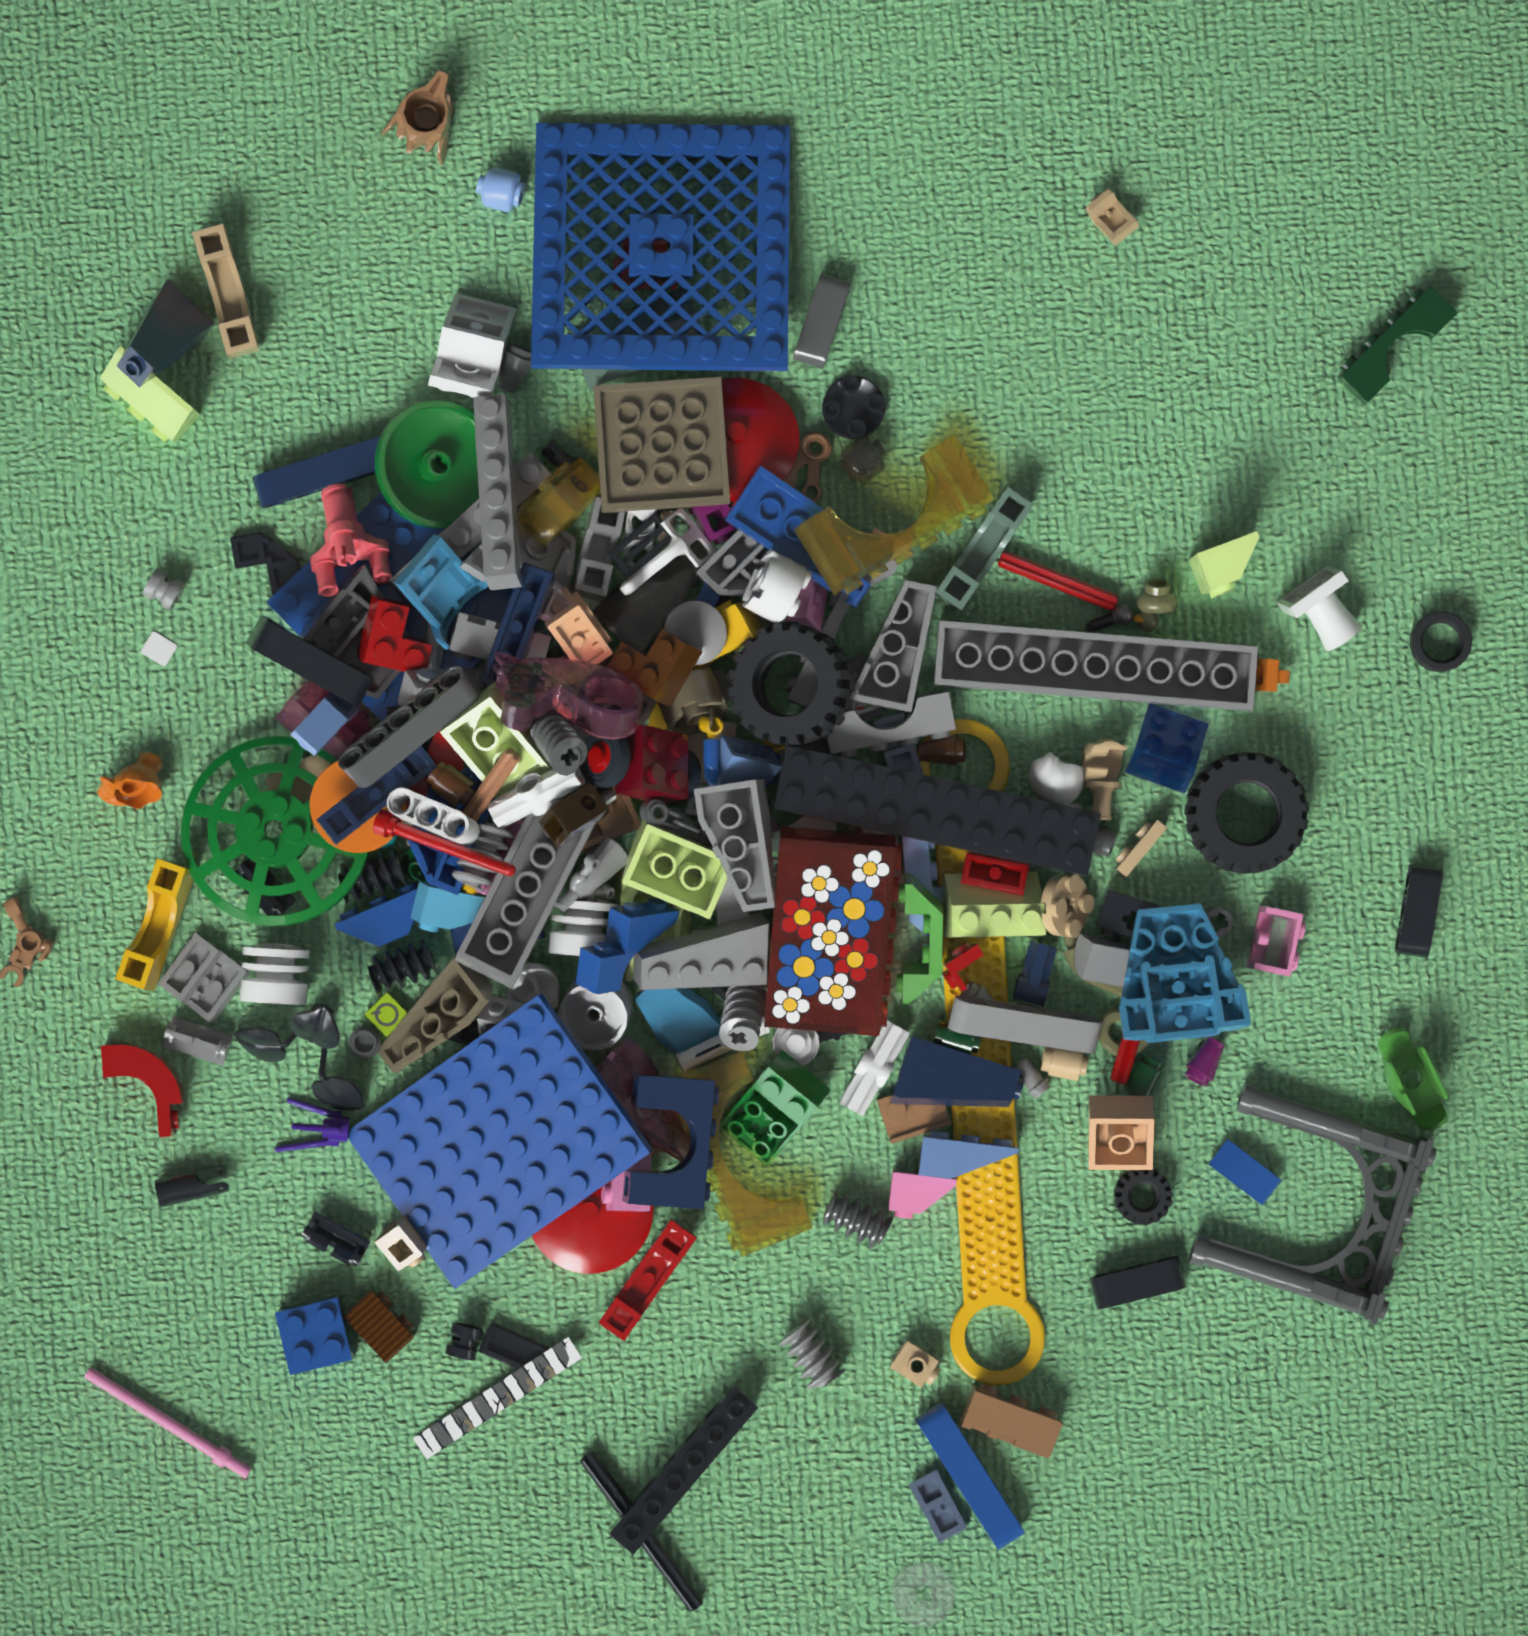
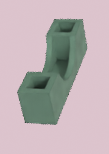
[935,487,1034,612]

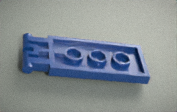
[724,466,891,609]

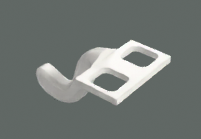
[620,508,717,595]

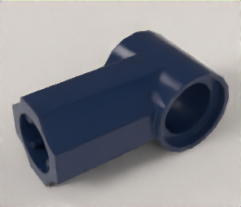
[1012,941,1057,1008]

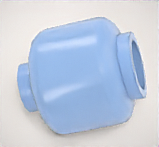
[476,167,525,212]

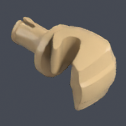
[1081,738,1127,820]

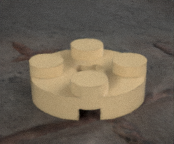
[1041,874,1094,938]

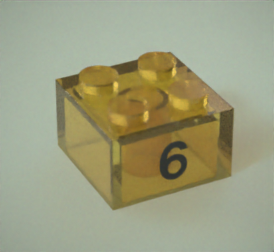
[518,458,600,547]

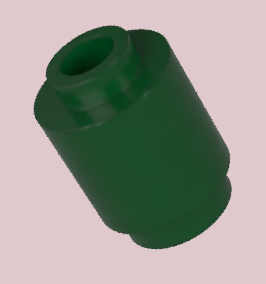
[934,1020,982,1055]
[1124,1054,1165,1098]

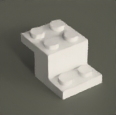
[428,293,517,398]

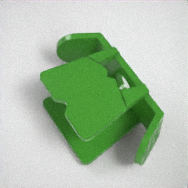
[1378,1027,1448,1131]

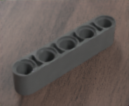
[338,666,481,788]

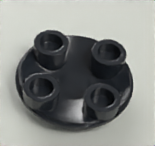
[822,375,886,439]

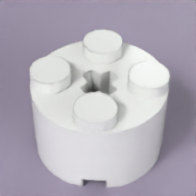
[742,549,812,624]

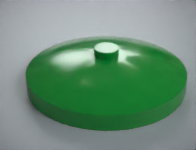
[375,400,479,529]

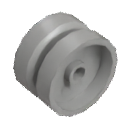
[558,979,633,1050]

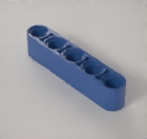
[915,1401,1025,1550]

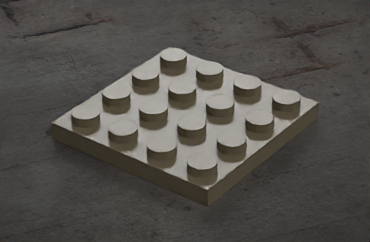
[593,377,730,513]

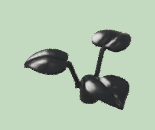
[234,1003,366,1111]

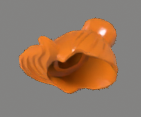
[97,752,163,809]

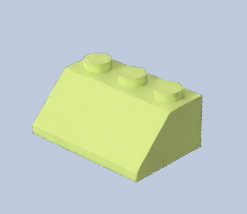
[100,346,200,443]
[1189,531,1259,598]
[621,820,727,919]
[943,872,1046,938]

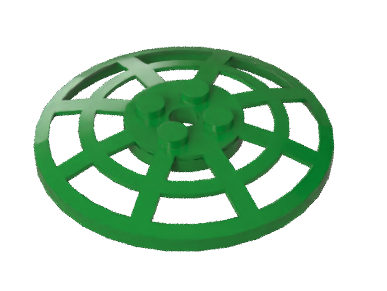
[181,736,369,927]

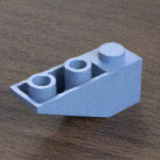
[918,1131,1019,1179]

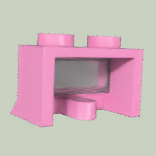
[1246,906,1306,977]

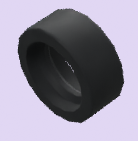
[1409,611,1472,672]

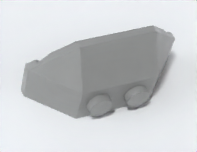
[696,530,769,596]

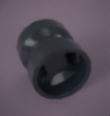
[445,1322,483,1361]

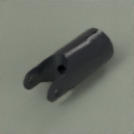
[154,1165,229,1208]

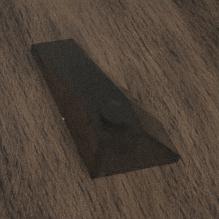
[592,540,713,654]

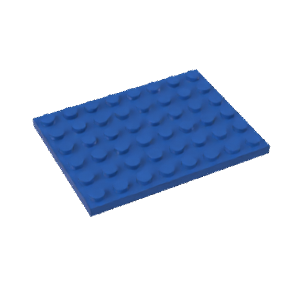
[348,992,653,1289]

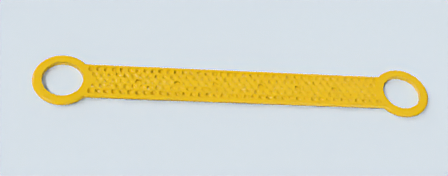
[917,719,1045,1385]

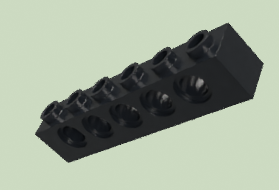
[607,1385,758,1555]

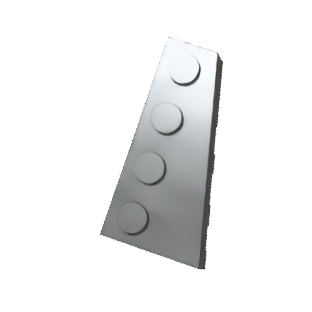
[849,580,937,713]
[633,912,769,990]

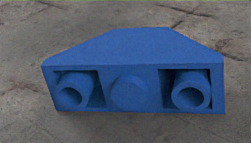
[335,883,417,947]

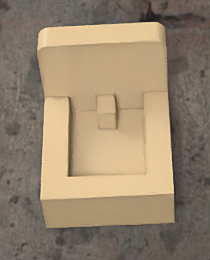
[1086,189,1139,246]

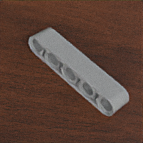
[948,995,1102,1053]

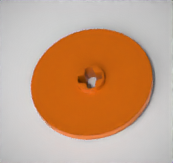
[310,761,406,853]

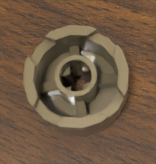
[657,666,728,735]

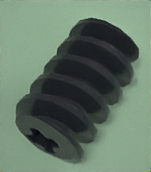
[338,849,408,904]
[367,939,438,996]

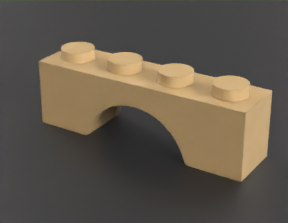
[192,224,261,359]

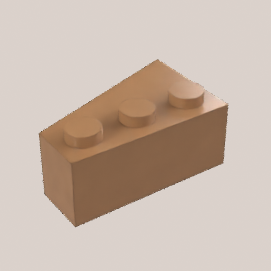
[959,1383,1063,1459]

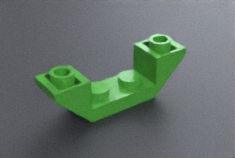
[896,873,943,1004]

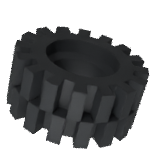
[1114,1169,1173,1225]

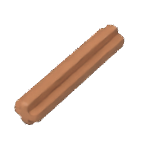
[461,748,521,826]

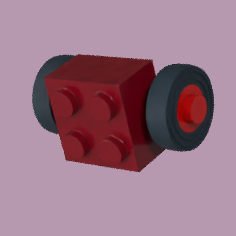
[580,724,701,804]

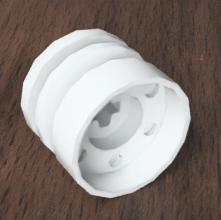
[549,897,619,956]
[240,943,310,1005]

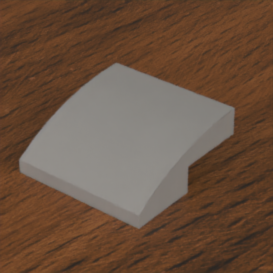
[158,932,251,1024]

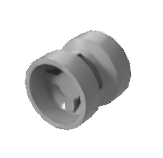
[142,568,186,611]

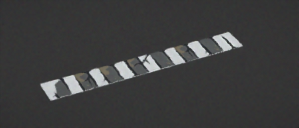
[413,1337,582,1459]

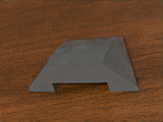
[299,565,409,699]

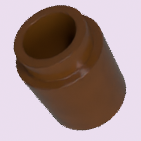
[426,761,476,807]

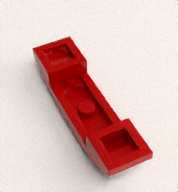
[598,1219,697,1341]

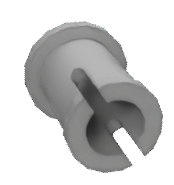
[1013,1057,1050,1099]

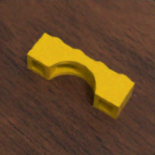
[115,858,193,991]

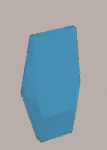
[634,988,736,1078]

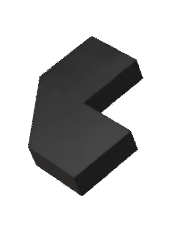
[230,532,300,595]

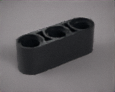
[1395,862,1443,958]
[1089,1256,1187,1309]

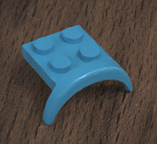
[394,534,488,650]

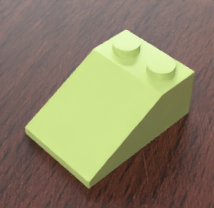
[440,682,551,799]

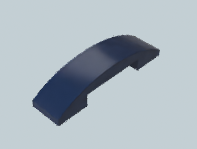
[316,746,437,845]

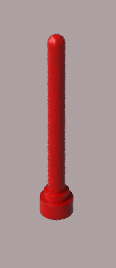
[373,809,516,876]

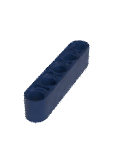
[252,436,380,508]

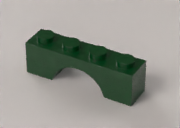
[1338,286,1458,405]

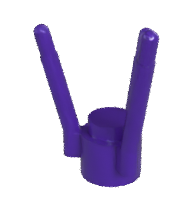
[274,1097,349,1152]

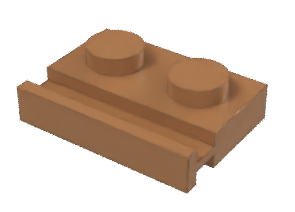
[877,1095,951,1144]

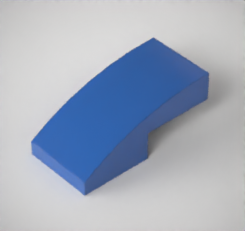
[1209,1139,1282,1206]

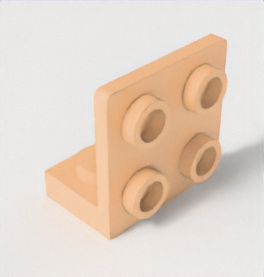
[545,586,613,675]

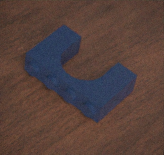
[622,1073,719,1209]

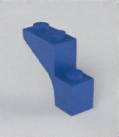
[575,898,679,994]

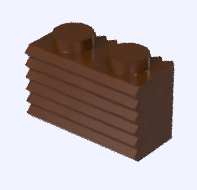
[343,1289,416,1363]

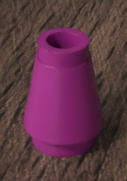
[1184,1037,1225,1087]

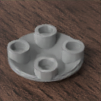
[664,601,728,665]

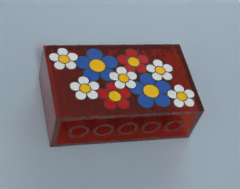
[764,826,902,1036]

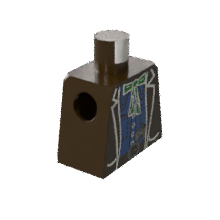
[539,783,617,848]

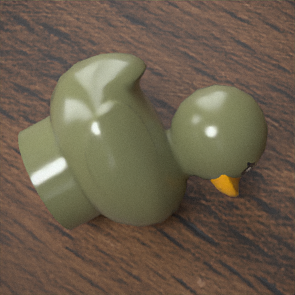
[1133,579,1178,632]

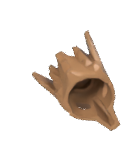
[381,70,453,164]

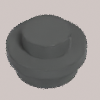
[349,1027,381,1059]

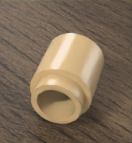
[1040,1047,1089,1081]

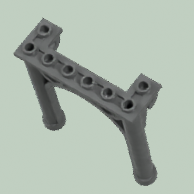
[1188,1081,1437,1325]

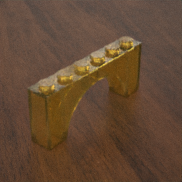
[794,435,995,595]
[673,1050,813,1257]

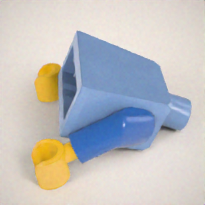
[699,716,786,788]

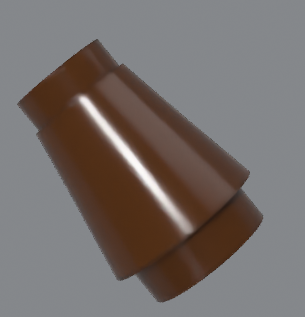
[919,734,966,766]

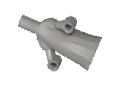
[556,837,628,912]

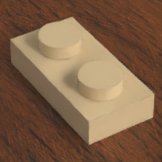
[1115,820,1167,877]

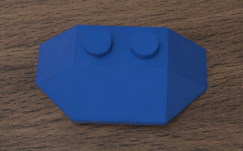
[408,767,496,895]

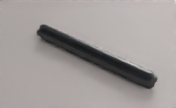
[580,1451,703,1612]

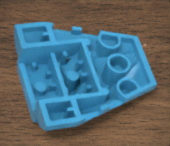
[1119,903,1251,1043]

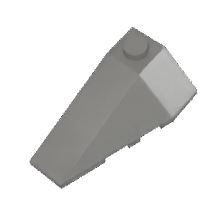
[694,779,776,912]

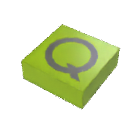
[364,992,408,1037]

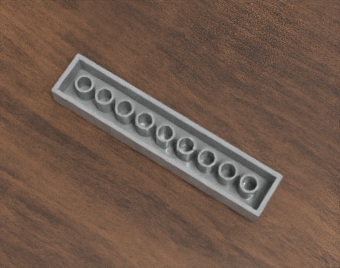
[933,621,1258,712]
[455,672,657,989]

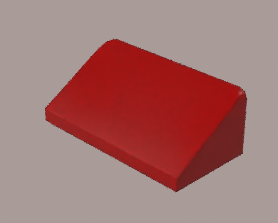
[961,852,1029,896]

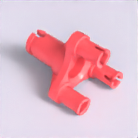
[310,483,393,597]

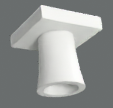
[1276,565,1363,651]

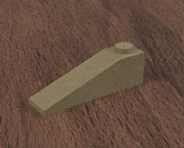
[378,957,493,1073]

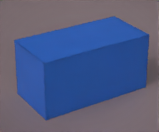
[696,583,731,608]

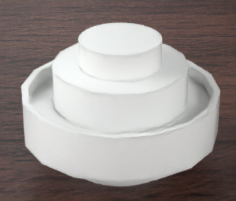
[773,1020,819,1066]

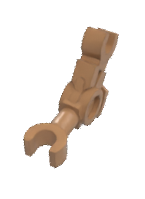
[0,896,53,987]

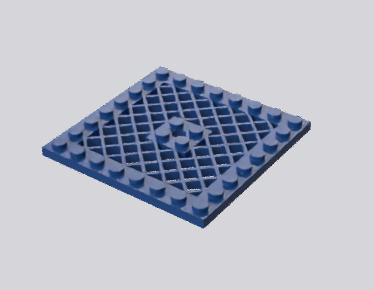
[531,123,790,371]

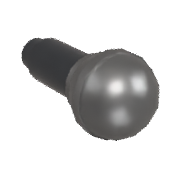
[1086,604,1134,632]

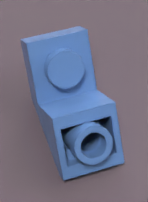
[290,693,361,756]

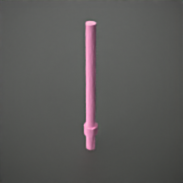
[84,1367,252,1479]

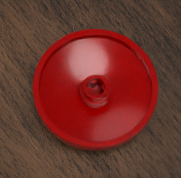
[721,378,799,502]
[532,1187,654,1274]

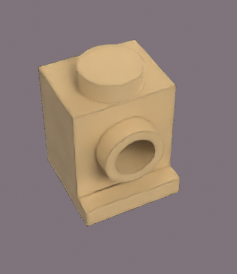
[375,1215,427,1271]
[889,1338,941,1388]

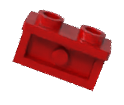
[942,942,984,992]

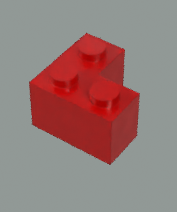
[357,595,433,672]

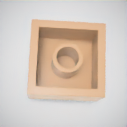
[1088,1095,1154,1170]

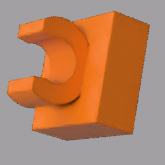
[1255,659,1290,692]

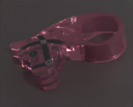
[493,652,643,739]

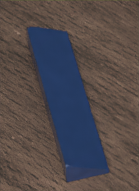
[479,562,556,692]

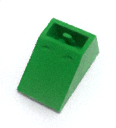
[718,1050,831,1166]

